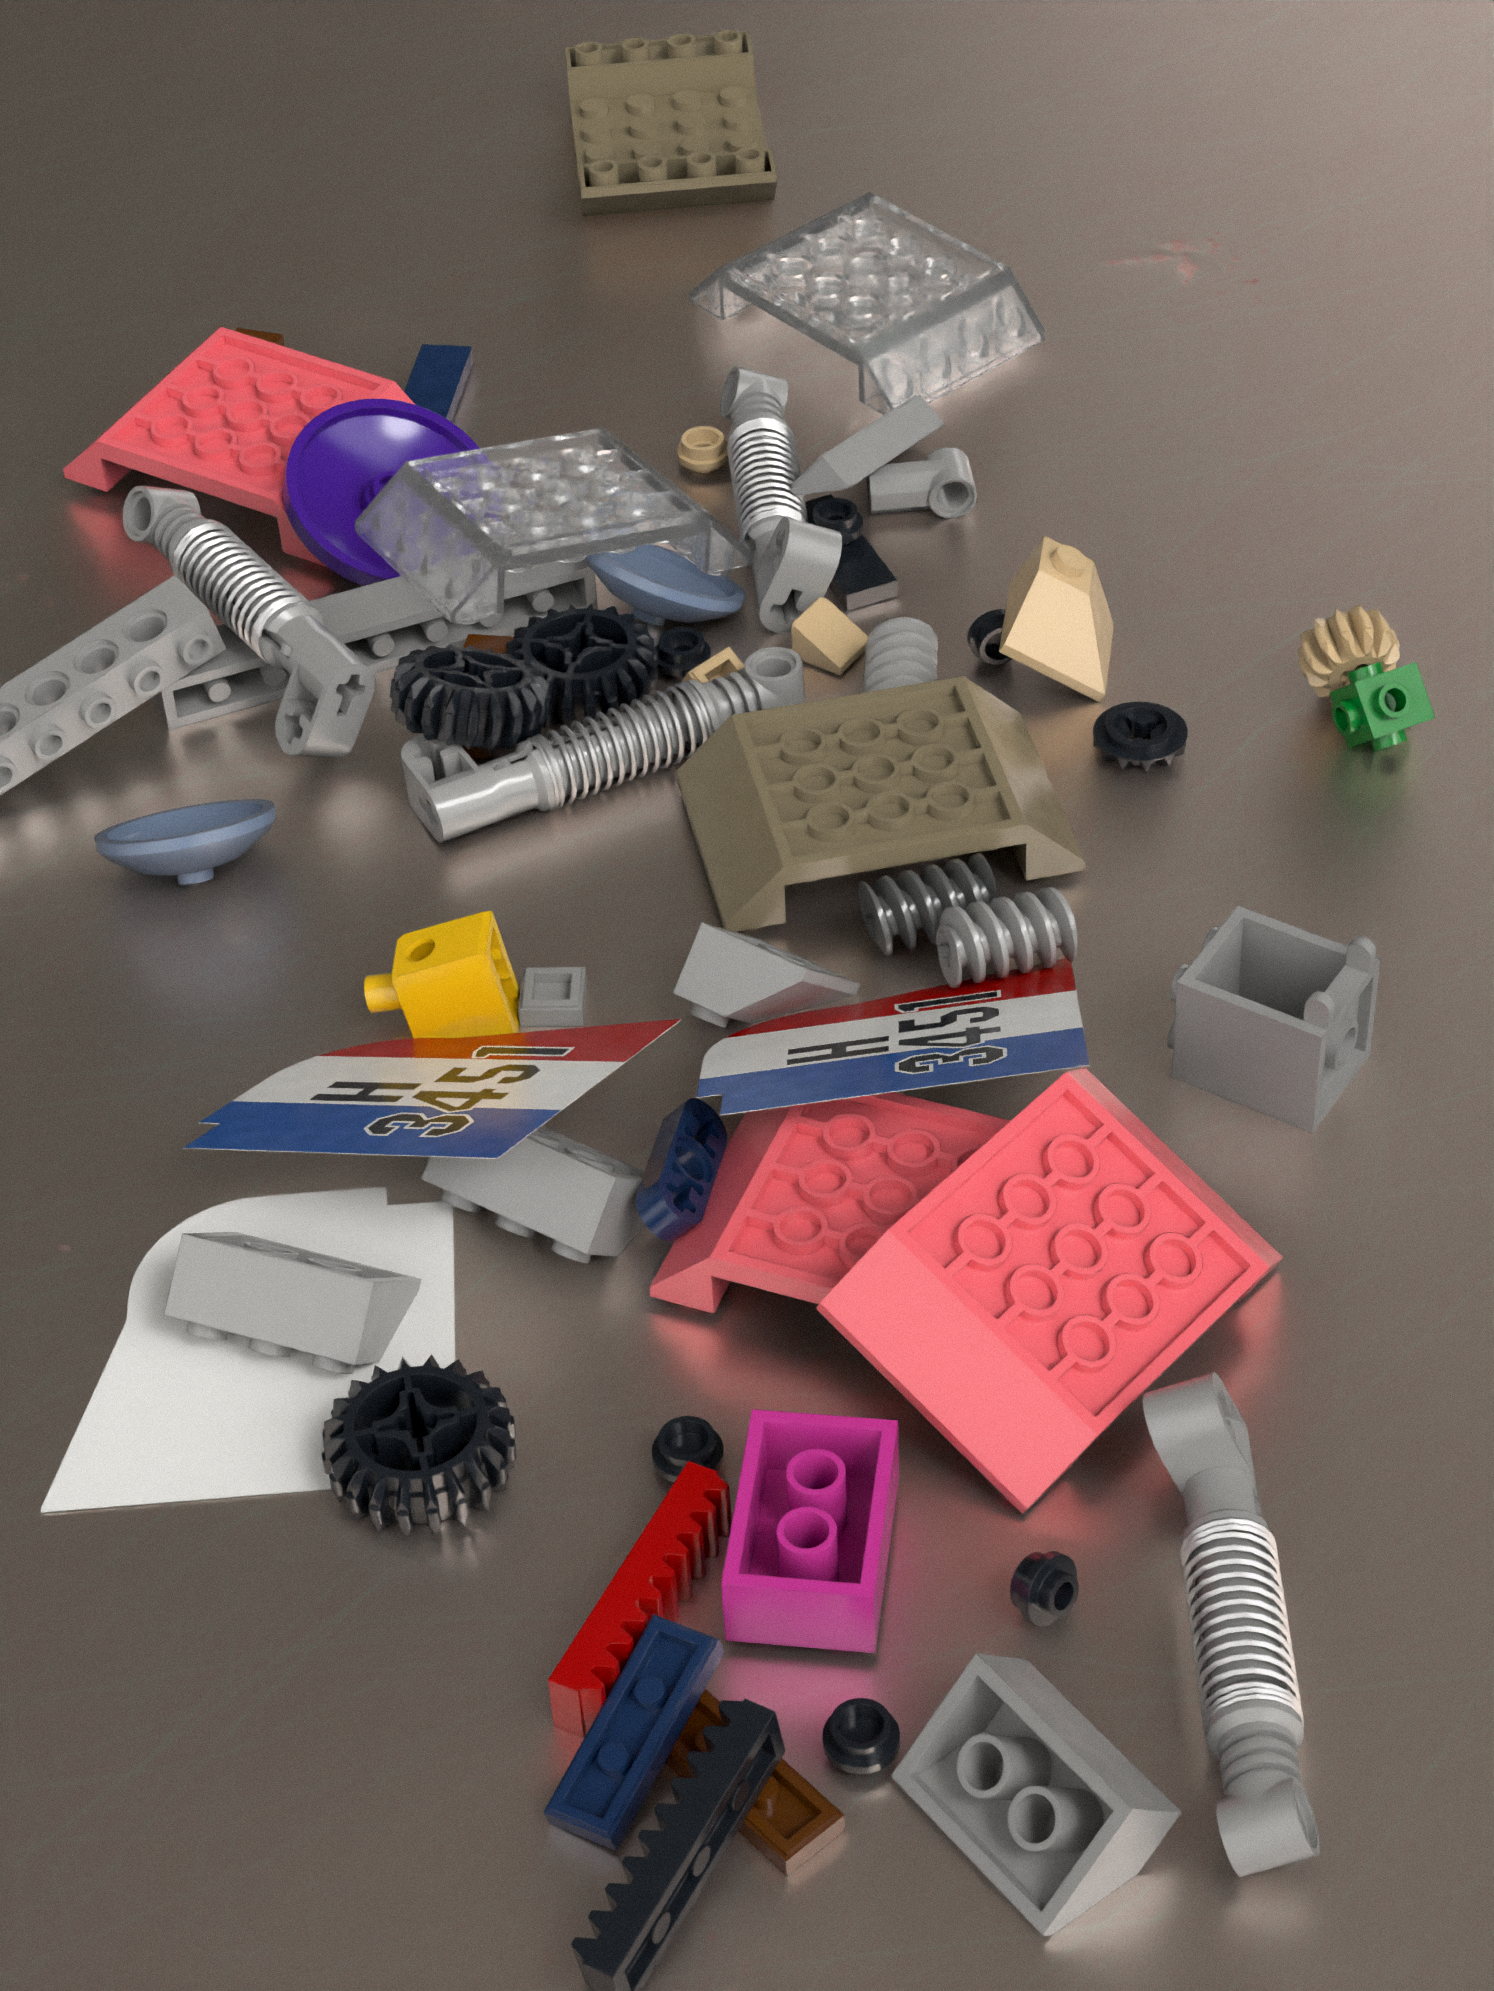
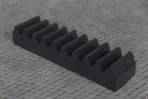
[571,1698,786,1991]

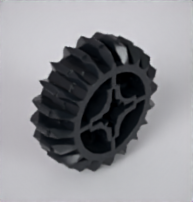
[505,603,658,729]
[390,644,550,750]
[321,1354,517,1537]

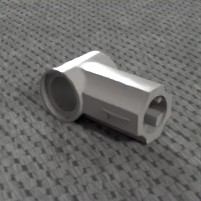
[866,447,977,519]

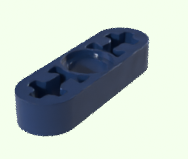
[635,1098,728,1241]

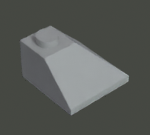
[673,922,860,1028]

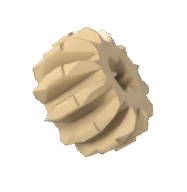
[1297,605,1401,697]

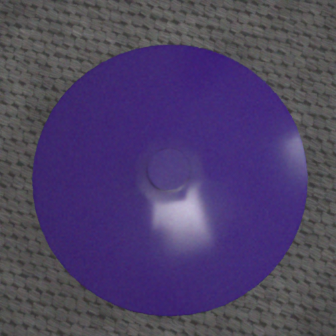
[282,399,502,586]

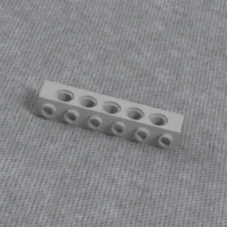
[0,575,226,795]

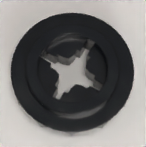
[1093,702,1188,772]

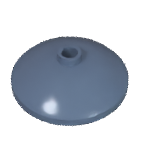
[583,533,746,626]
[94,799,277,885]

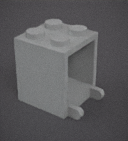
[1167,906,1381,1133]

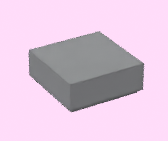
[518,967,587,1027]

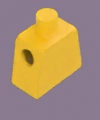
[364,911,520,1038]

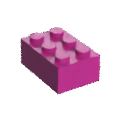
[721,1409,899,1653]

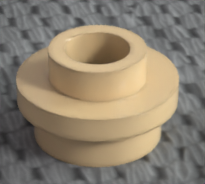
[677,426,729,474]

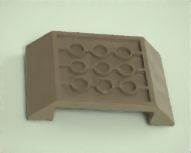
[565,29,777,216]
[676,676,1085,932]

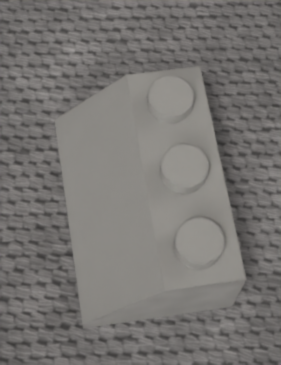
[421,1126,646,1263]
[164,1232,421,1374]
[891,1653,1182,1936]

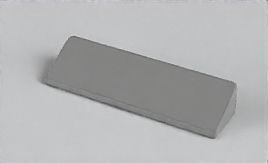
[790,395,943,496]

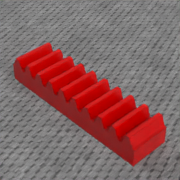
[548,1461,732,1738]

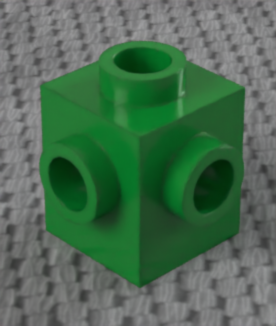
[1329,662,1435,752]

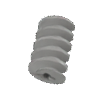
[862,617,938,693]
[936,887,1078,988]

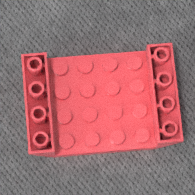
[63,327,414,567]
[816,1067,1283,1514]
[649,1092,1011,1313]

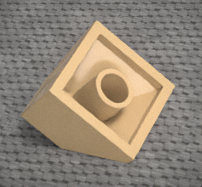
[999,536,1114,702]

